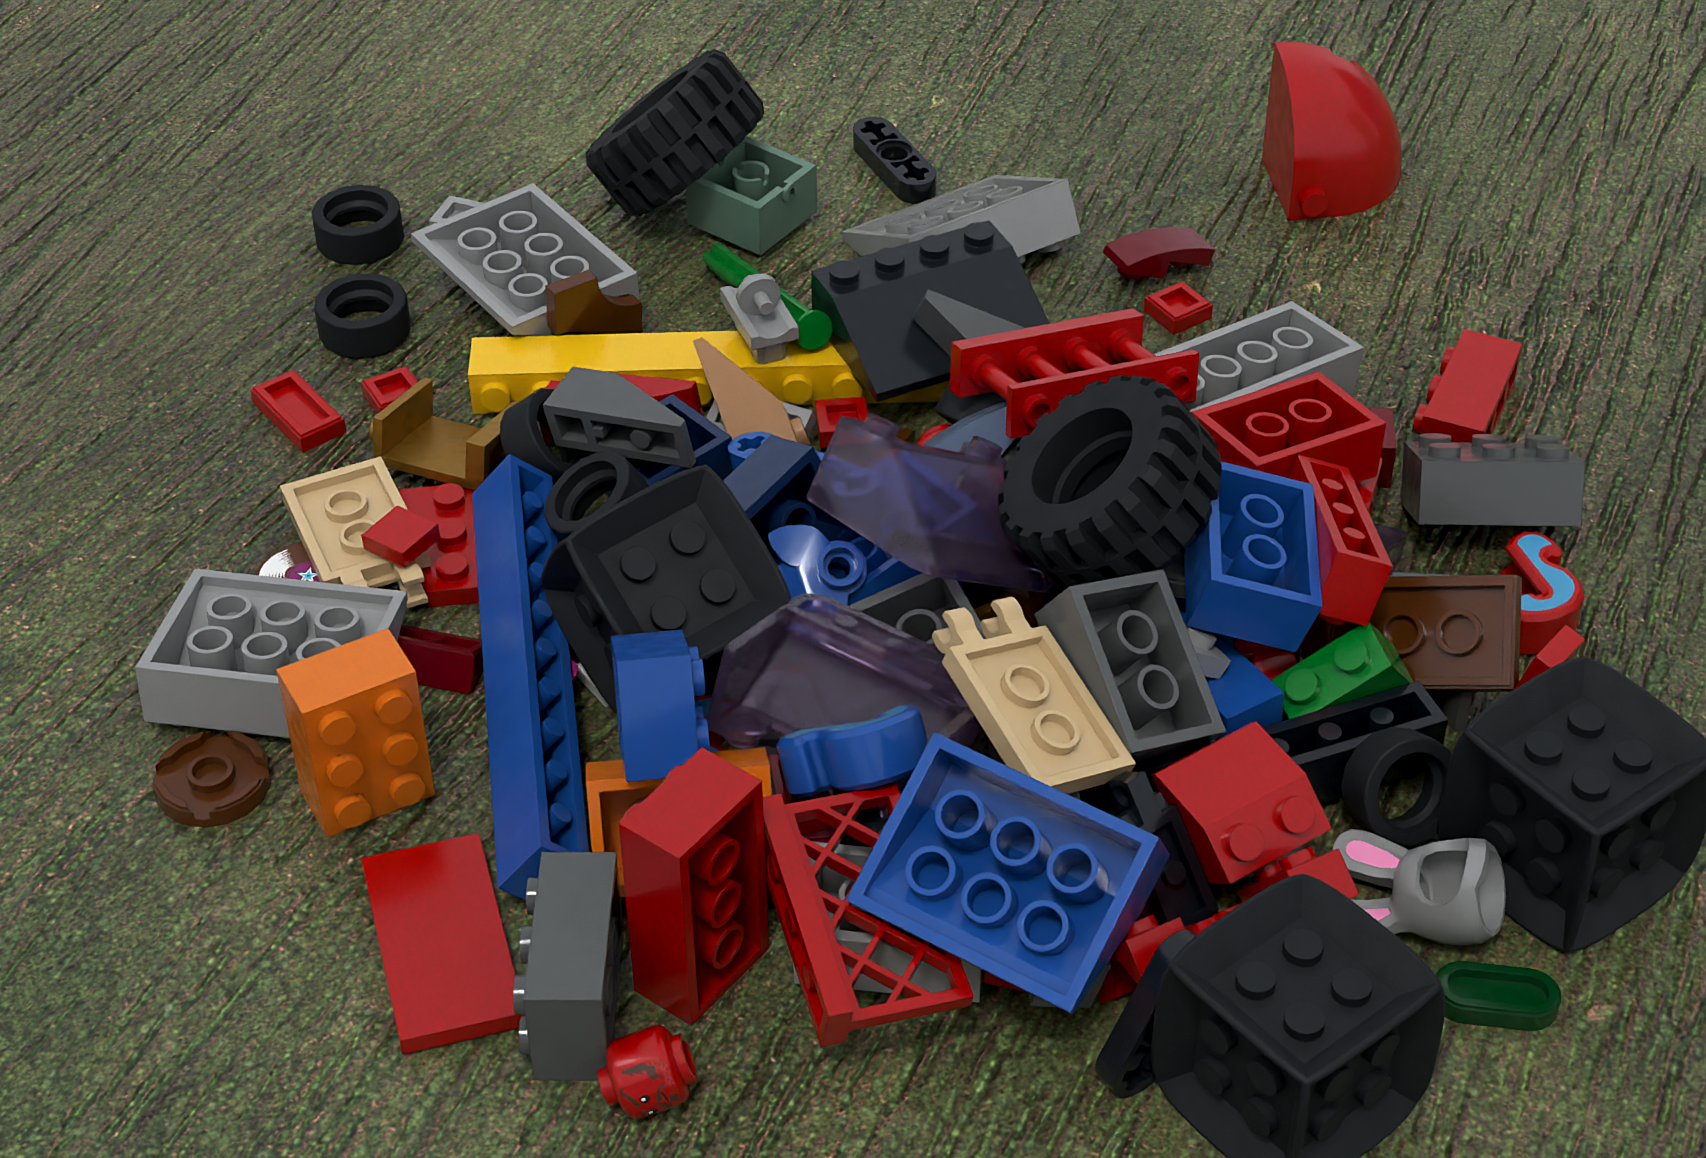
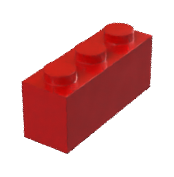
[1412,329,1523,442]

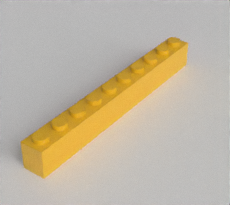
[468,331,950,414]

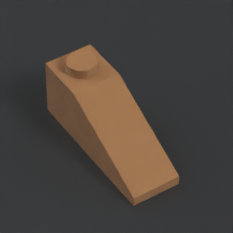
[693,337,811,446]

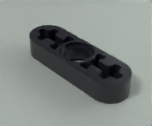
[853,117,936,204]
[1095,930,1198,1098]

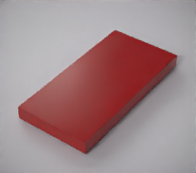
[361,833,525,1055]

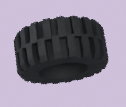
[585,49,764,217]
[998,375,1222,591]

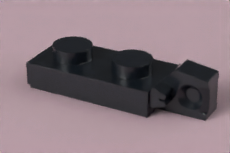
[1106,771,1219,927]

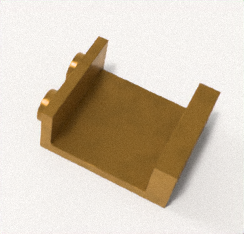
[369,377,518,491]

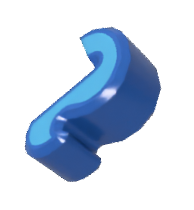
[776,704,928,798]

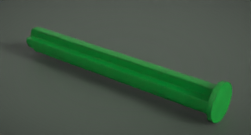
[703,243,833,350]

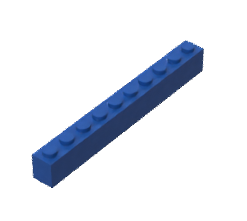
[472,454,589,900]

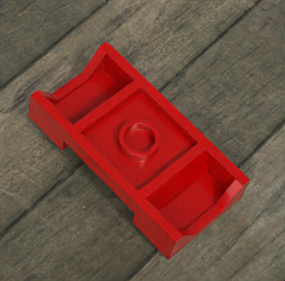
[1097,846,1359,1004]

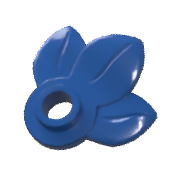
[767,525,867,625]

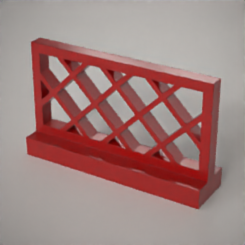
[763,783,974,1048]

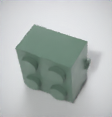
[686,136,817,256]

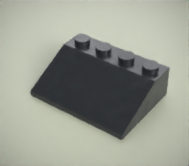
[811,220,1050,402]

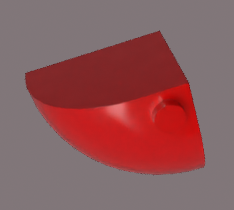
[1262,42,1402,221]

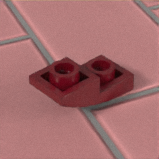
[1103,227,1215,281]

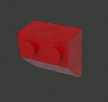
[1151,721,1332,884]

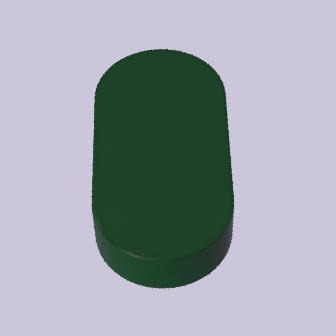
[1436,961,1561,1031]

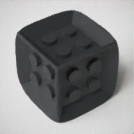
[541,465,794,714]
[1438,657,1706,953]
[1151,874,1445,1158]

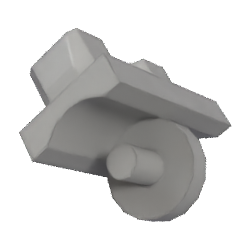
[720,273,799,364]

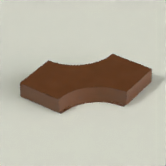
[545,270,643,335]

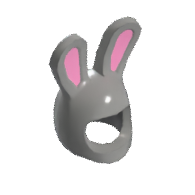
[1333,829,1506,945]

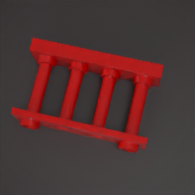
[950,308,1199,439]

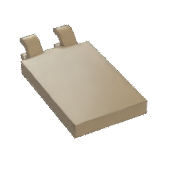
[280,456,431,608]
[932,596,1136,794]

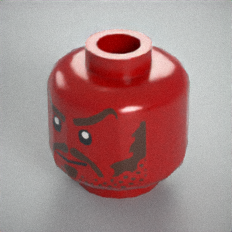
[597,1025,698,1119]

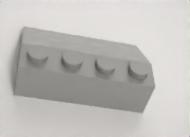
[841,175,1081,264]
[411,183,639,336]
[135,569,408,739]

